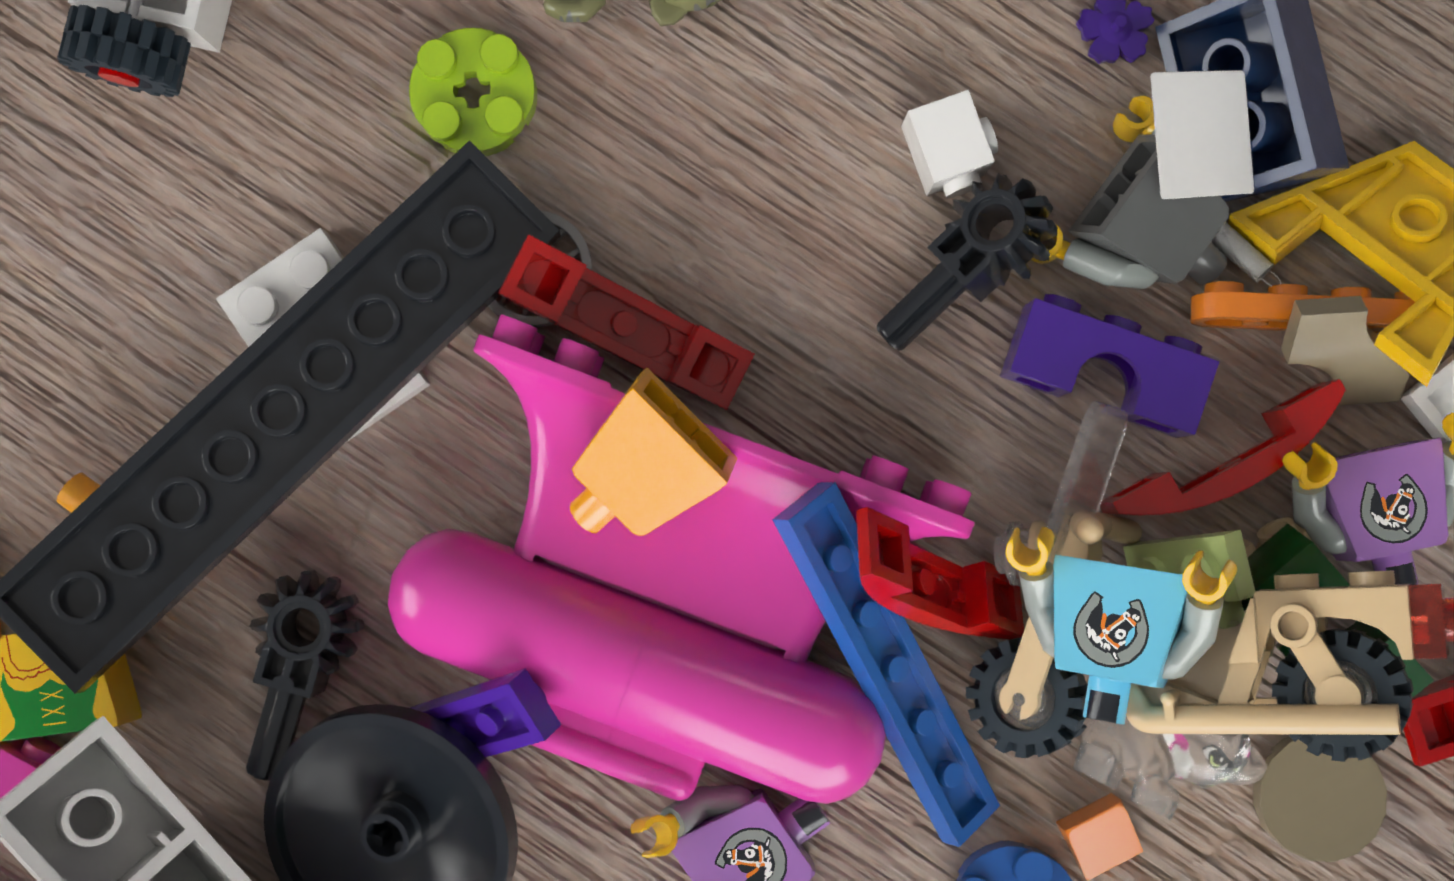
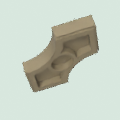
[1281,296,1410,405]

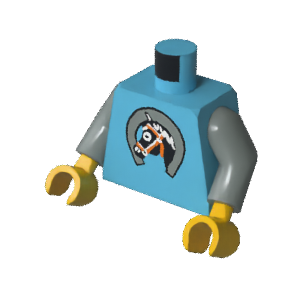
[1005,527,1237,725]

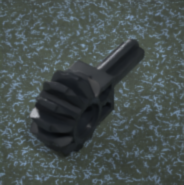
[876,173,1058,351]
[246,570,364,781]

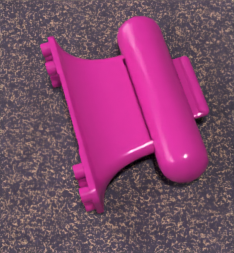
[388,314,975,804]

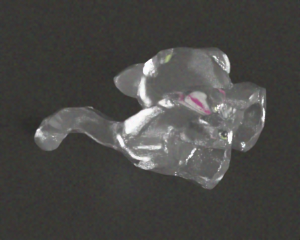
[1073,717,1268,821]

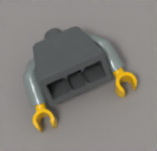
[1031,95,1229,289]

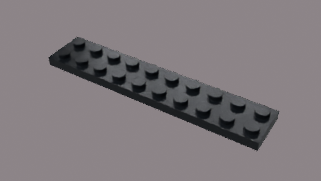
[0,140,561,694]

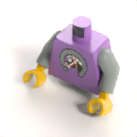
[1283,413,1454,589]
[630,785,831,881]

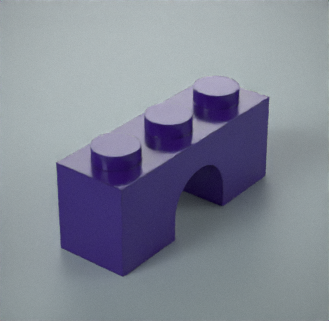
[999,294,1220,438]

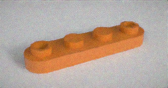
[1190,281,1415,333]

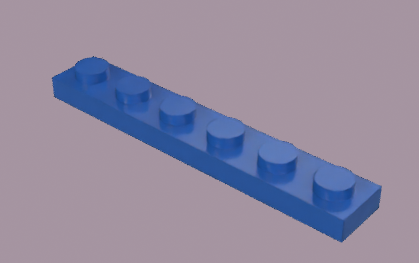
[772,482,1000,847]

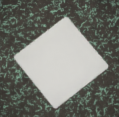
[1150,70,1254,199]

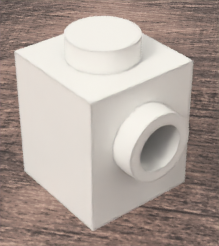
[901,89,998,198]

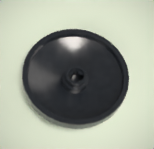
[264,704,518,881]

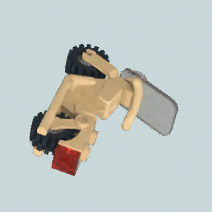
[966,401,1454,762]

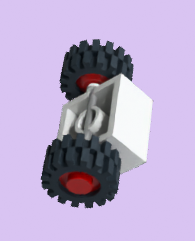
[57,0,232,97]

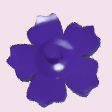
[1076,0,1155,64]

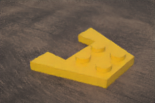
[1228,141,1454,387]

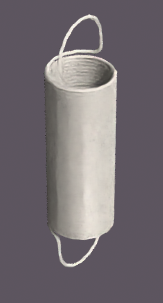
[1211,222,1281,287]

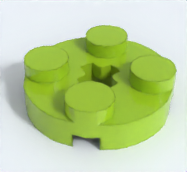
[409,28,537,156]

